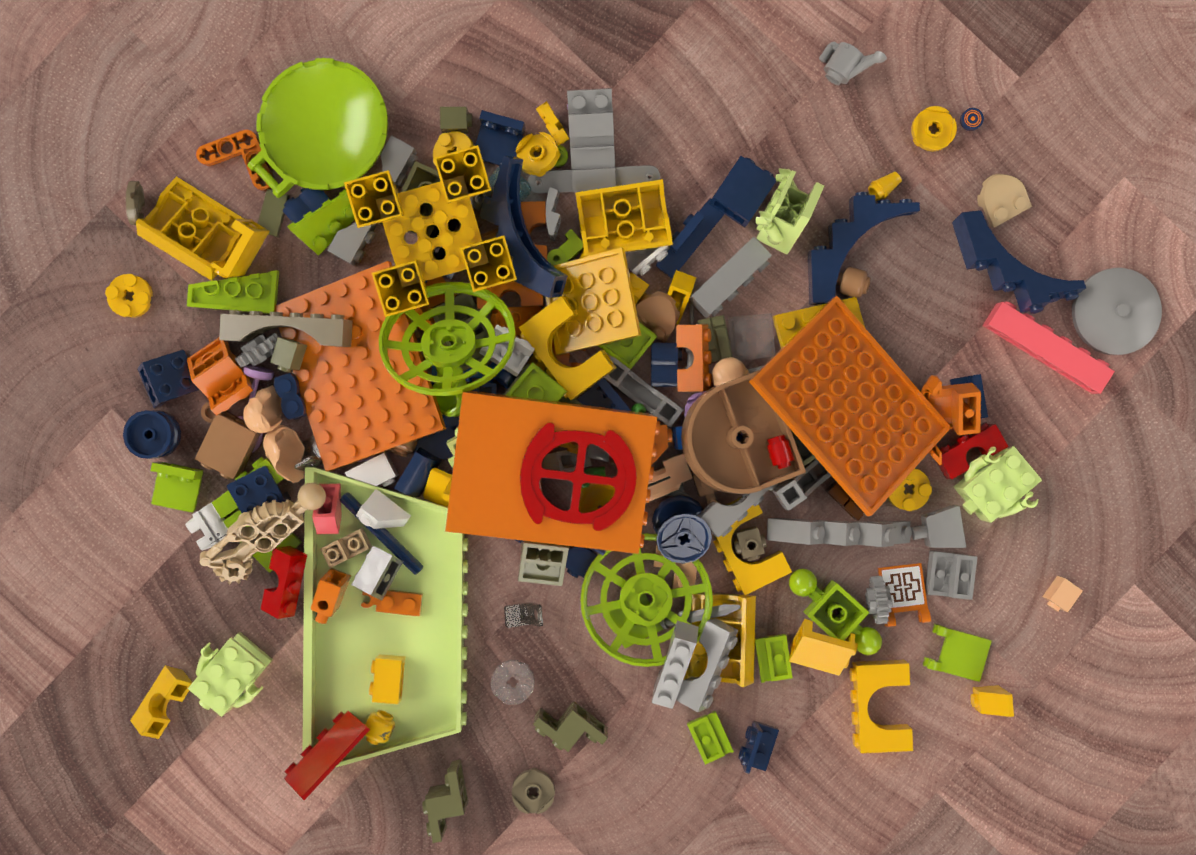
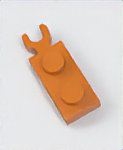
[361,590,423,616]

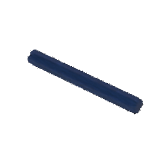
[340,492,423,575]

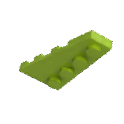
[287,189,355,256]
[187,270,279,314]

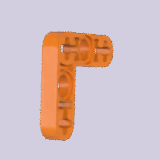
[196,129,273,192]

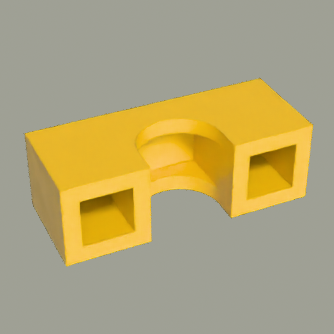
[130,665,193,739]

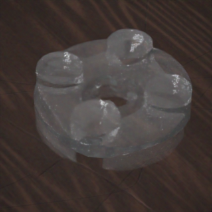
[491,660,535,705]

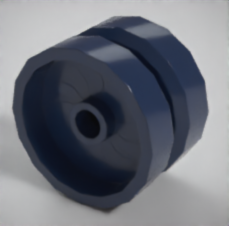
[123,410,181,459]

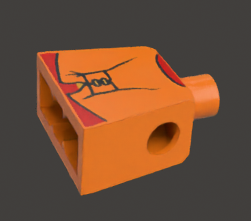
[311,568,351,624]

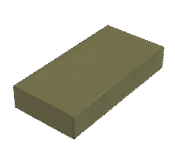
[258,189,290,238]

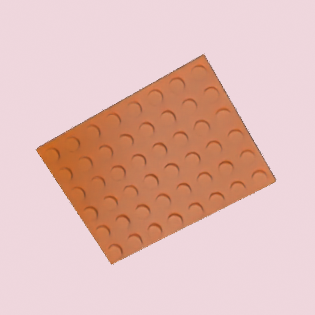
[275,261,446,471]
[749,296,951,517]

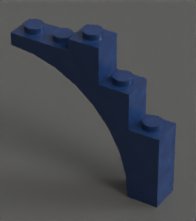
[479,156,568,298]
[808,192,920,305]
[952,210,1086,314]

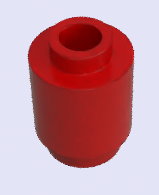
[767,434,795,469]

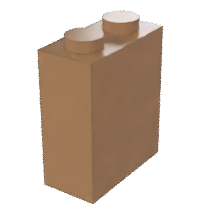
[195,411,261,480]

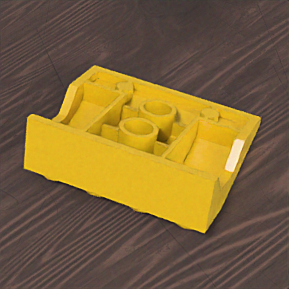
[136,176,244,281]
[575,179,673,257]
[683,593,756,687]

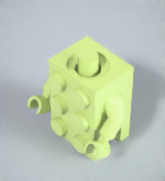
[756,168,824,254]
[953,446,1042,523]
[188,632,273,717]

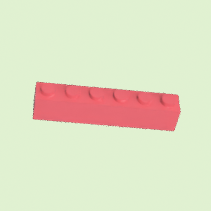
[983,301,1115,394]

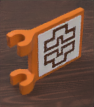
[878,563,931,627]

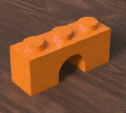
[521,201,548,260]
[477,281,544,310]
[676,324,712,392]

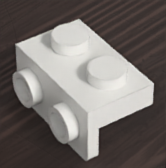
[625,246,669,276]
[479,325,535,377]

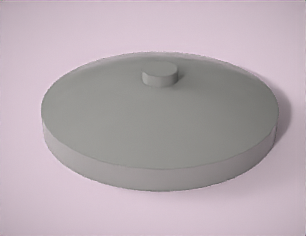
[1072,268,1162,355]

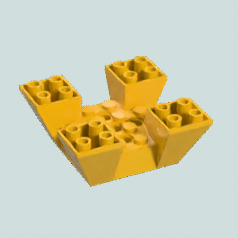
[344,145,517,317]

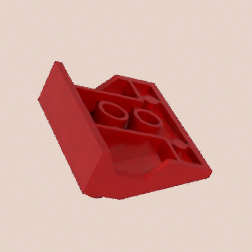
[284,711,370,800]

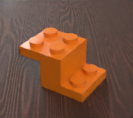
[187,337,253,416]

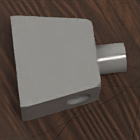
[911,505,966,548]

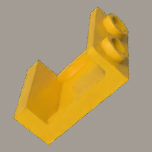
[210,219,270,278]
[789,619,858,676]

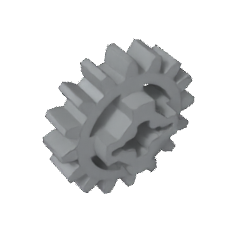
[235,333,278,368]
[865,576,893,624]

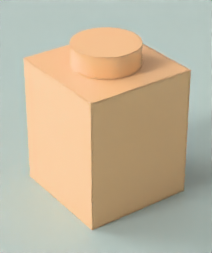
[1042,576,1083,612]

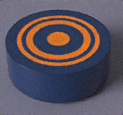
[960,108,984,131]

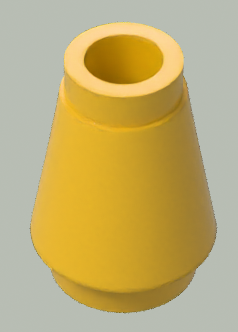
[868,172,902,201]

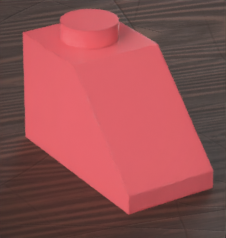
[312,484,342,534]

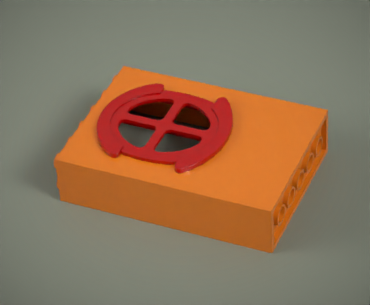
[445,391,660,554]

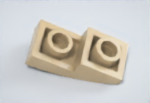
[320,528,372,568]

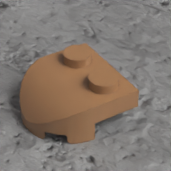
[636,291,680,343]

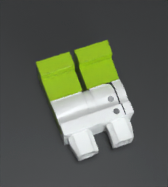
[185,490,250,551]

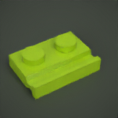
[755,634,793,683]
[687,711,734,765]

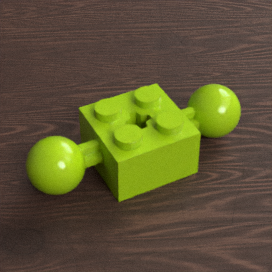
[789,569,882,655]

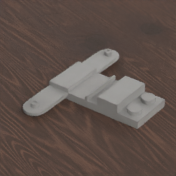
[528,88,660,193]

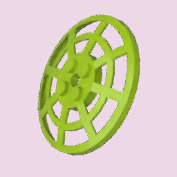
[379,282,516,396]
[580,533,713,667]

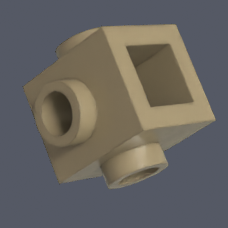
[734,526,767,561]

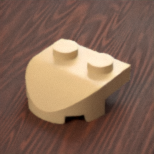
[977,174,1032,228]

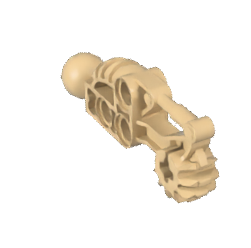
[200,483,326,585]

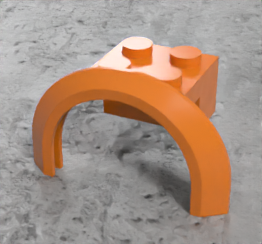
[921,375,981,465]

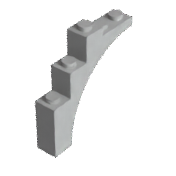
[767,518,912,547]

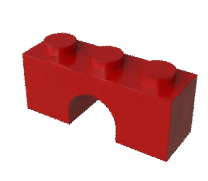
[937,422,1009,480]
[261,546,307,619]

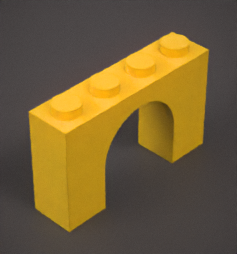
[519,296,617,400]
[713,497,792,595]
[849,659,913,753]

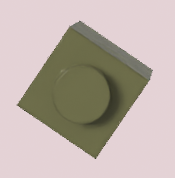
[440,107,473,134]
[270,337,307,373]

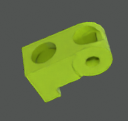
[547,229,583,266]

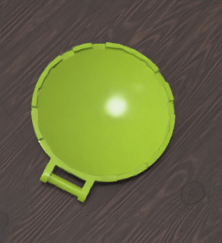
[248,58,388,198]

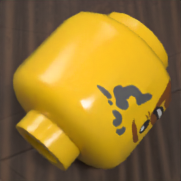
[365,710,395,745]

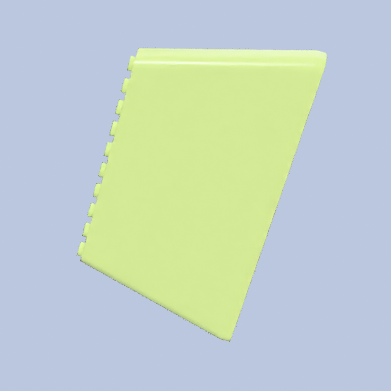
[302,467,469,768]

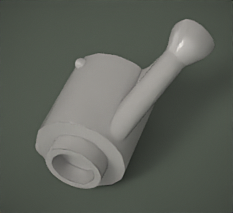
[819,42,887,85]

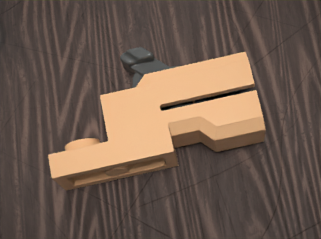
[648,453,693,501]

